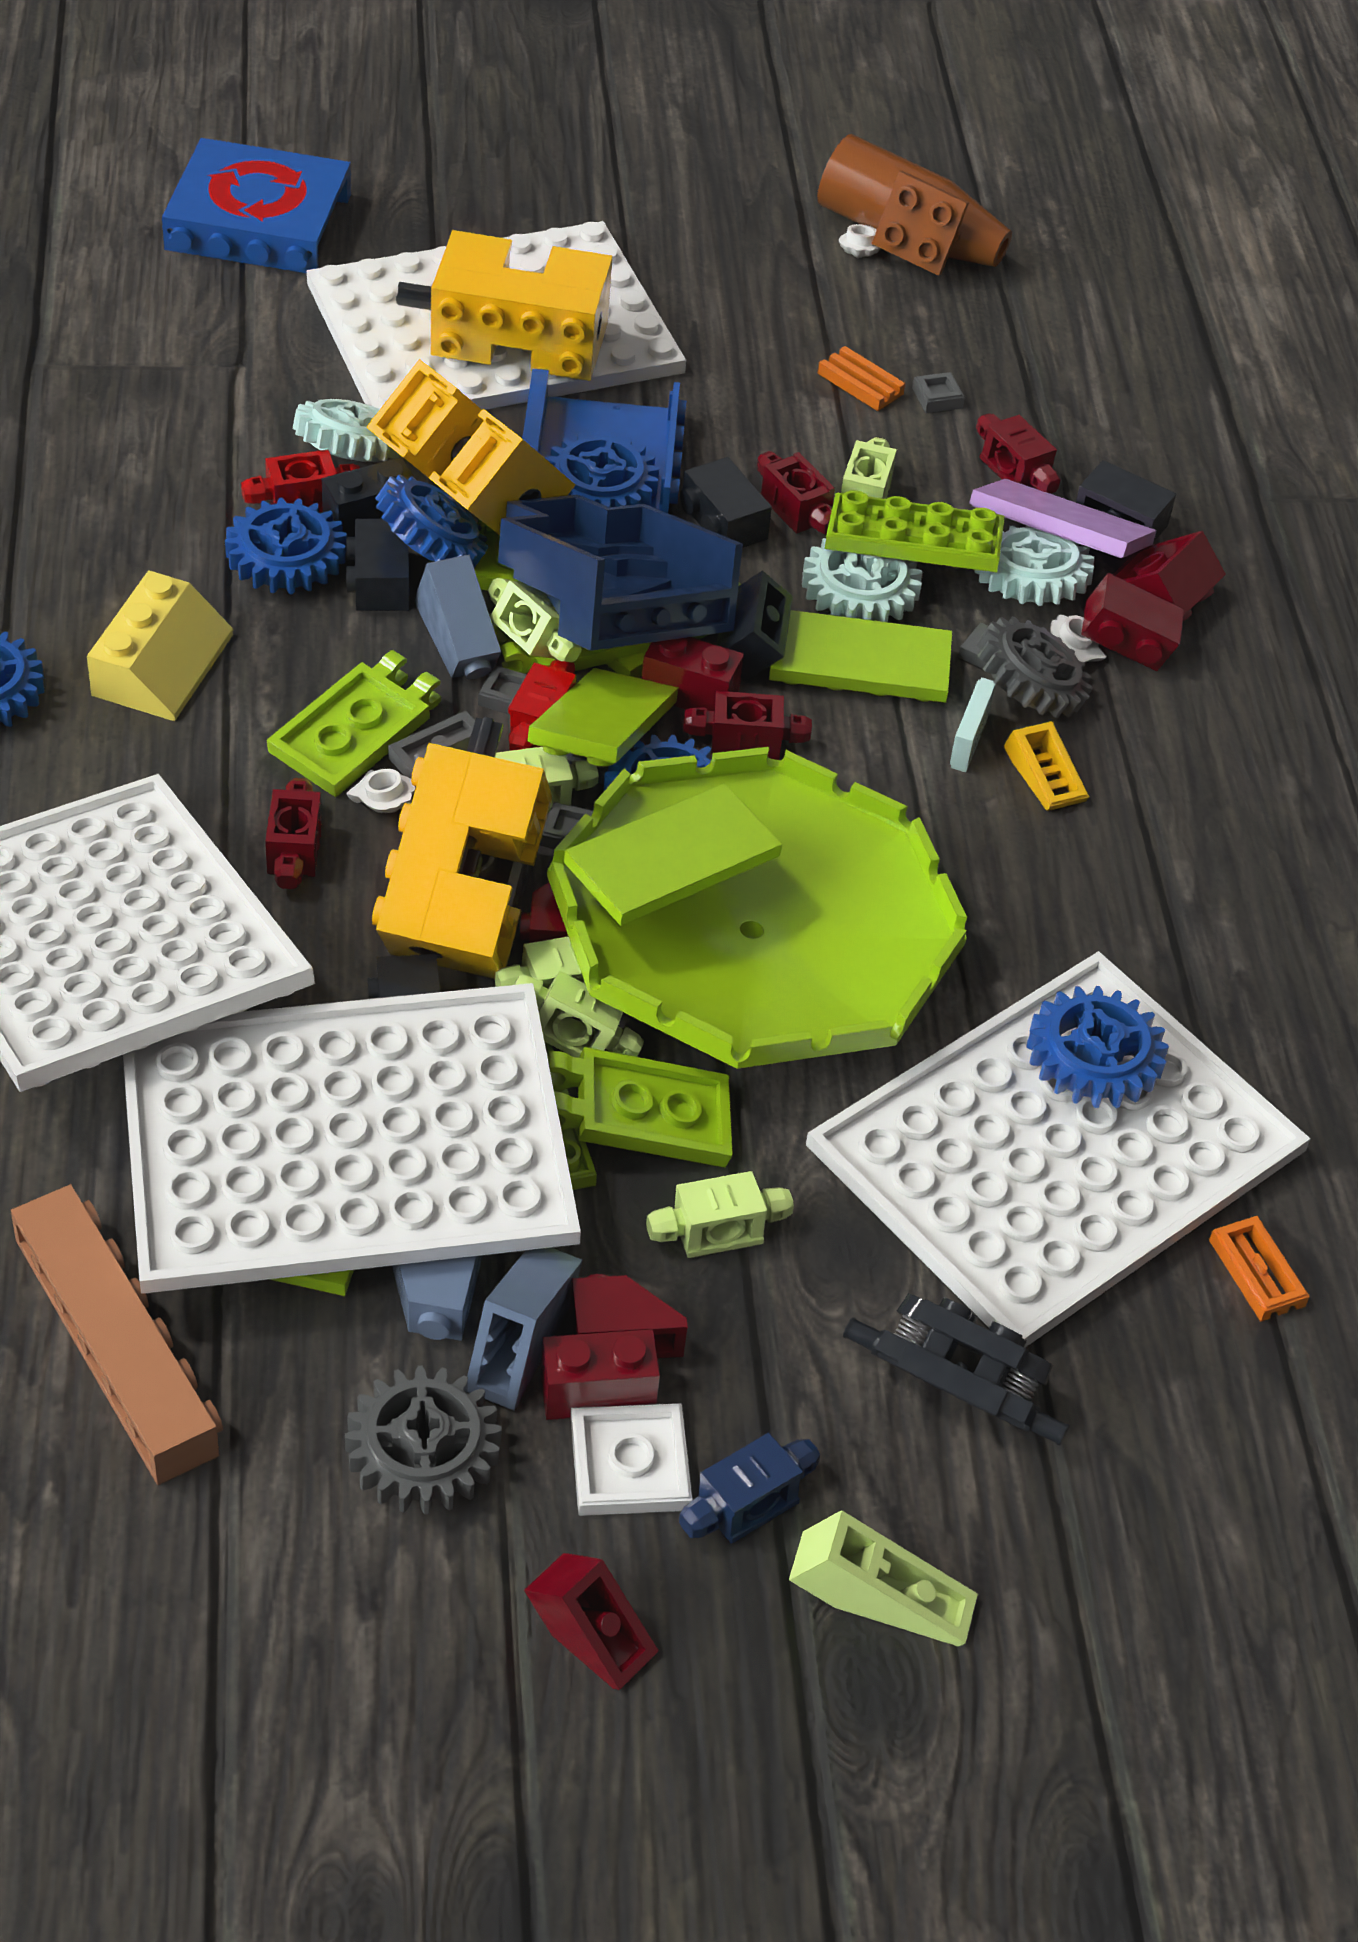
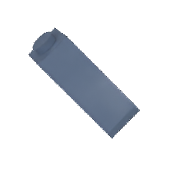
[415,555,501,679]
[467,1248,583,1410]
[392,1255,483,1341]

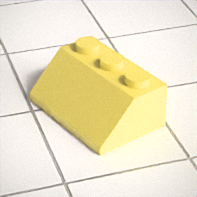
[87,570,233,721]

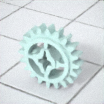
[293,399,401,462]
[974,525,1094,606]
[802,538,922,622]

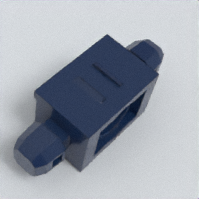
[679,1432,820,1544]

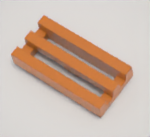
[817,346,906,411]
[1209,1216,1310,1322]

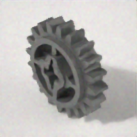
[977,616,1093,718]
[345,1365,502,1514]

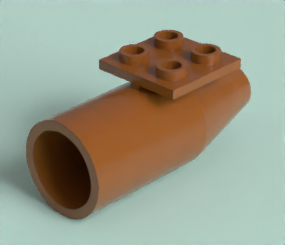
[817,134,1012,276]

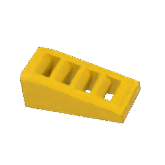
[1004,721,1089,811]

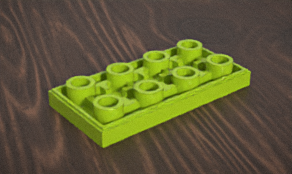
[825,490,1005,573]
[769,610,952,703]
[528,668,678,766]
[564,783,783,926]

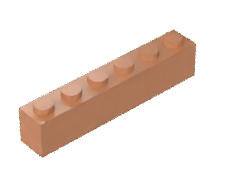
[11,1184,223,1486]

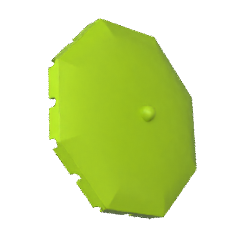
[547,747,967,1069]

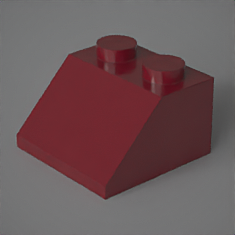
[1112,530,1226,621]

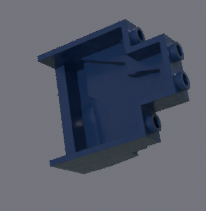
[498,494,743,651]

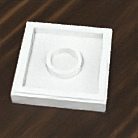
[571,1403,692,1516]

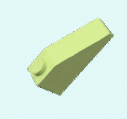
[789,1510,978,1647]

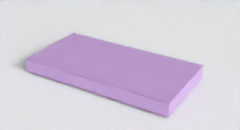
[969,479,1157,558]

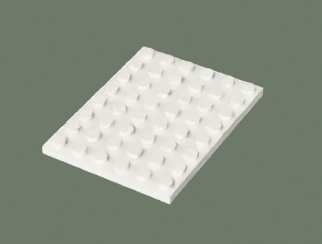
[307,221,686,410]
[0,774,315,1092]
[806,951,1310,1348]
[123,983,581,1294]

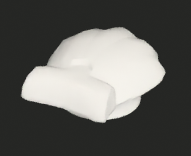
[839,224,881,258]
[1050,615,1106,663]
[347,769,415,813]

